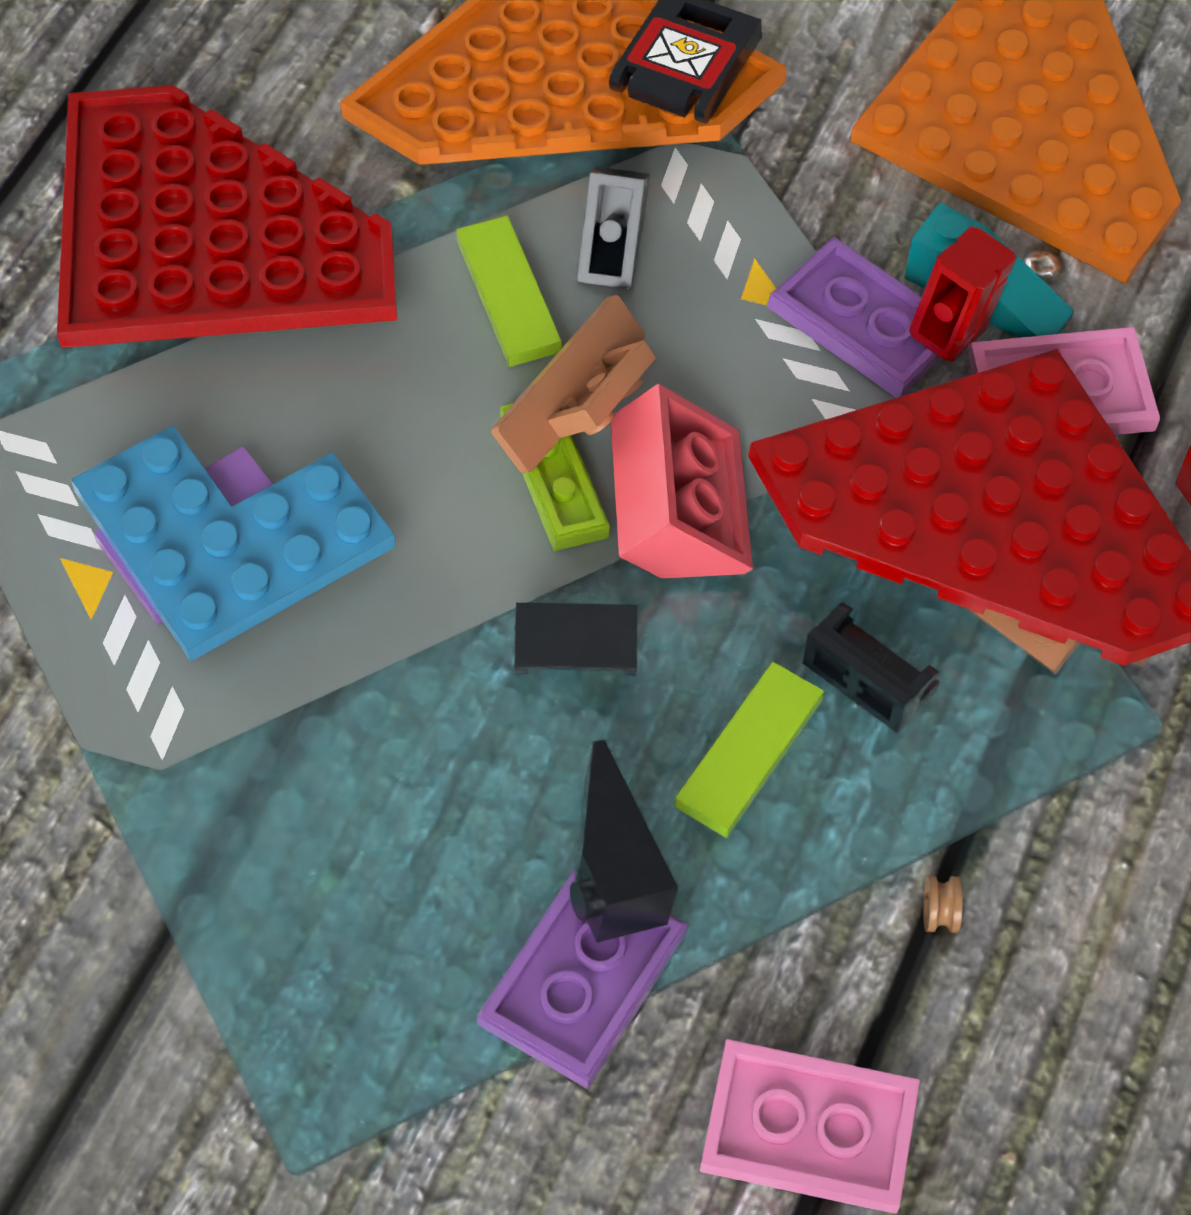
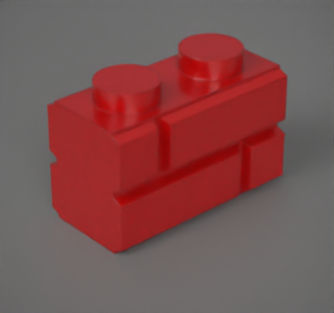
[909,226,1017,362]

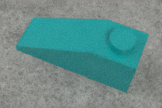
[904,202,1074,338]

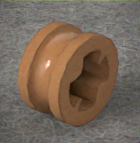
[923,876,963,933]

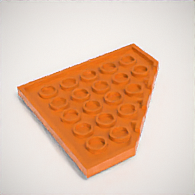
[340,0,786,165]
[850,0,1181,284]

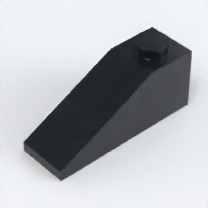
[570,740,678,943]

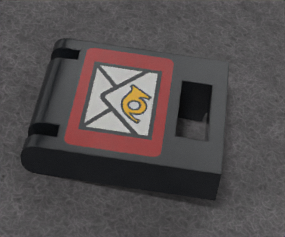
[609,0,762,124]

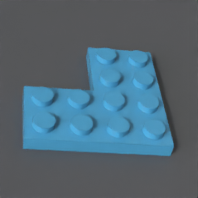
[71,425,396,662]

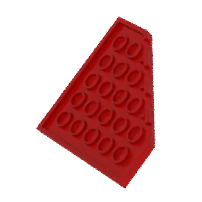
[57,85,398,348]
[748,349,1191,666]

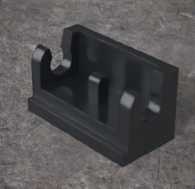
[802,602,940,734]
[514,603,638,676]

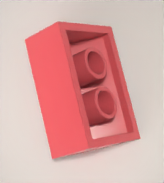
[611,383,753,579]

